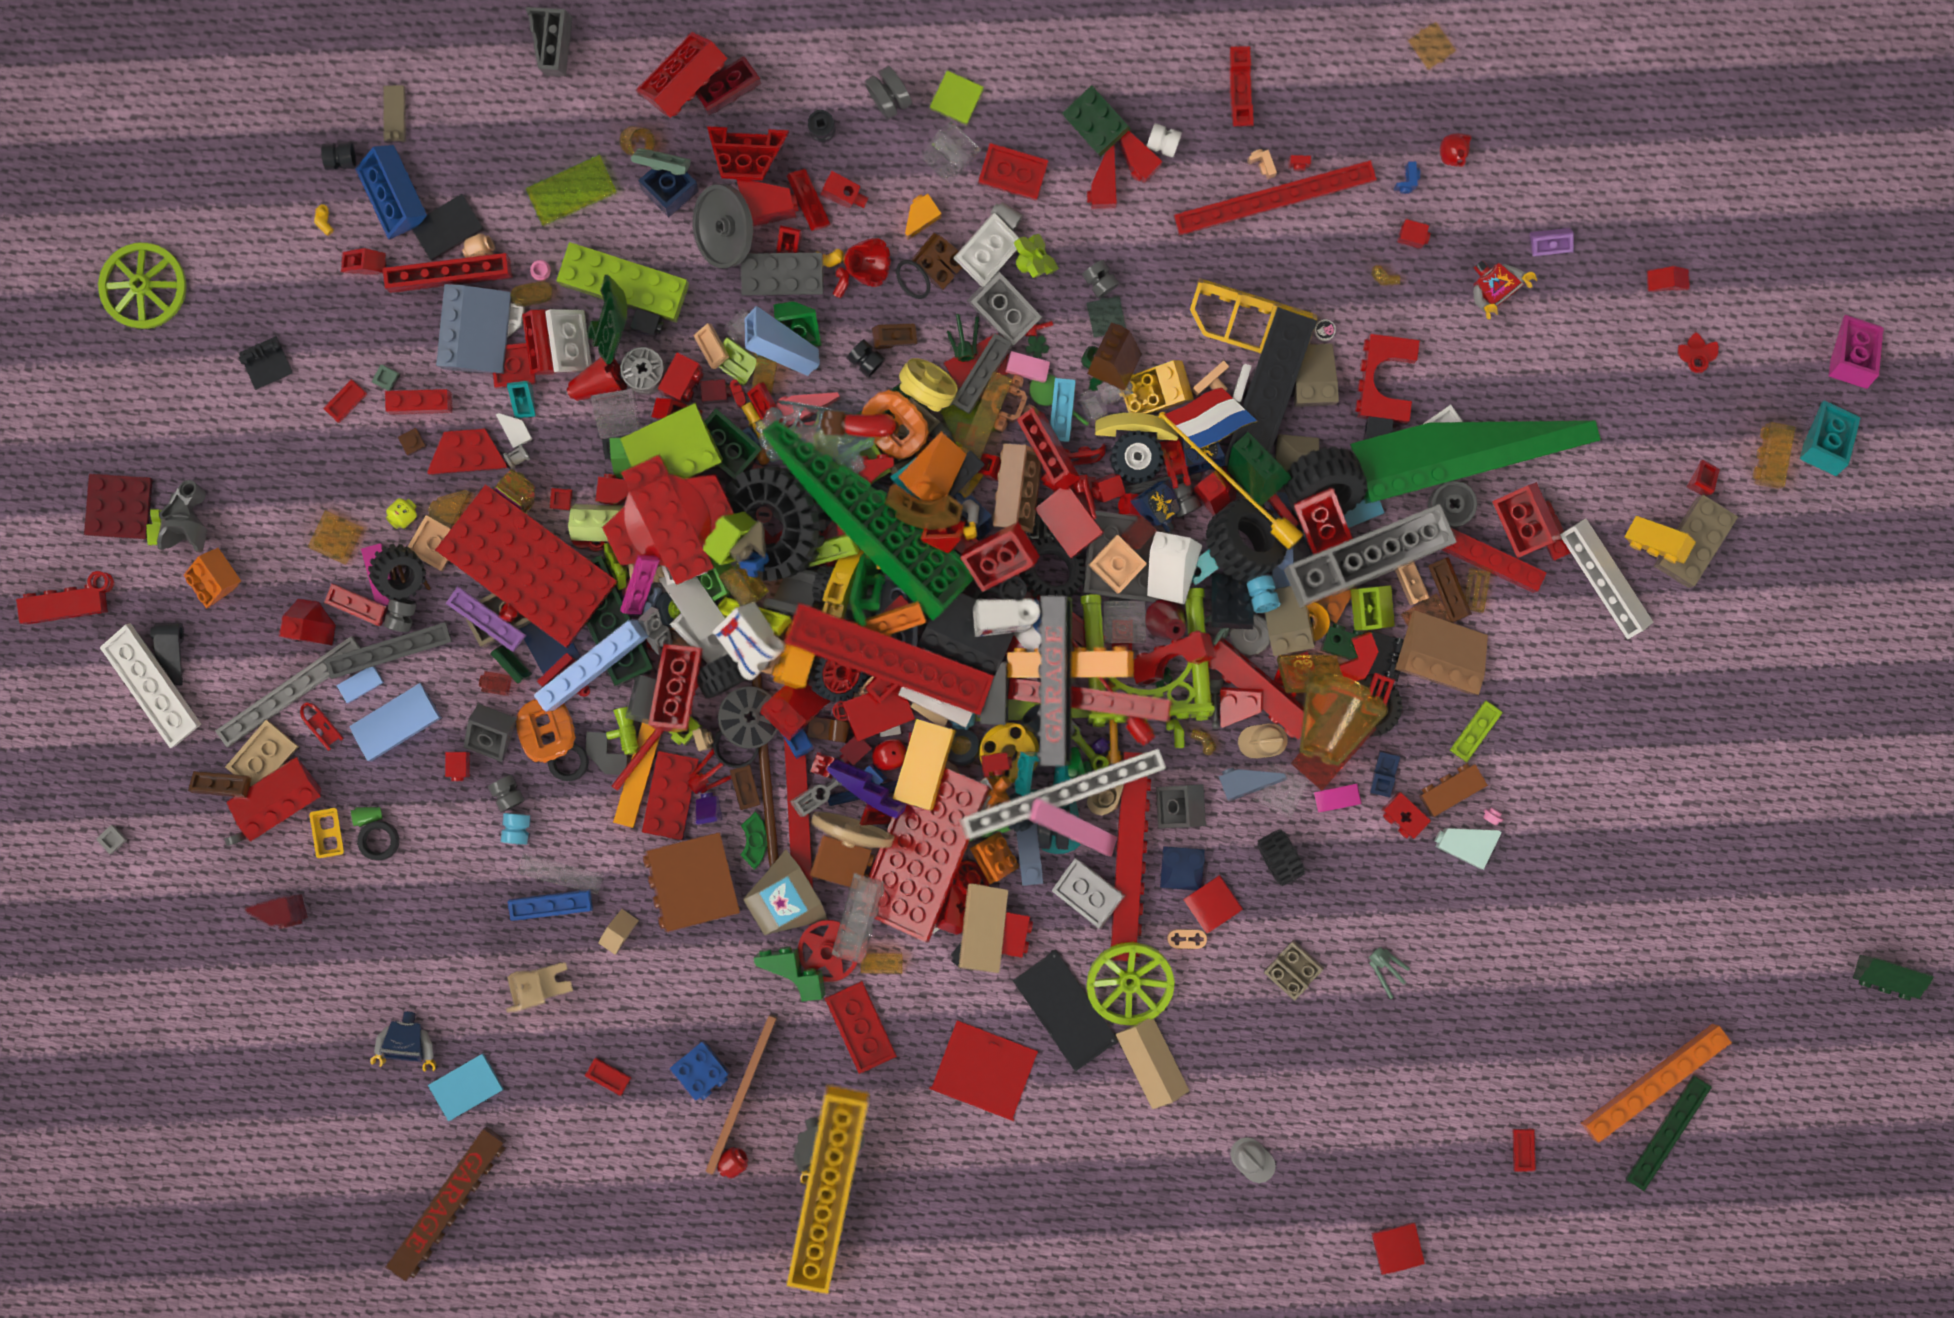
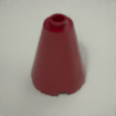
[1144,599,1186,639]

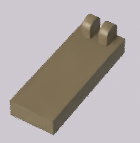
[383,85,406,142]

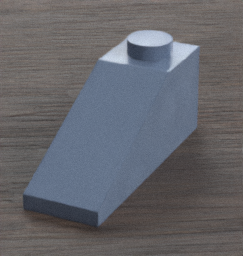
[1219,768,1288,802]
[1016,822,1043,886]

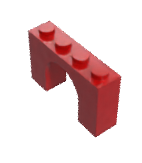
[1355,334,1420,424]

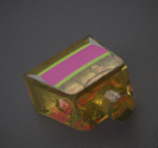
[493,469,535,513]

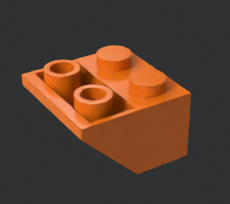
[183,548,241,609]

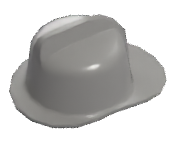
[1230,1137,1276,1183]

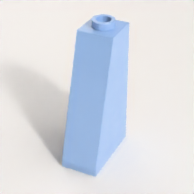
[745,306,820,376]

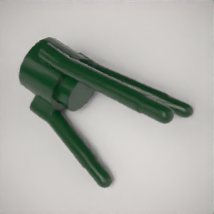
[947,314,979,362]

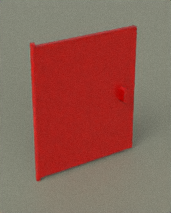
[929,1020,1038,1121]

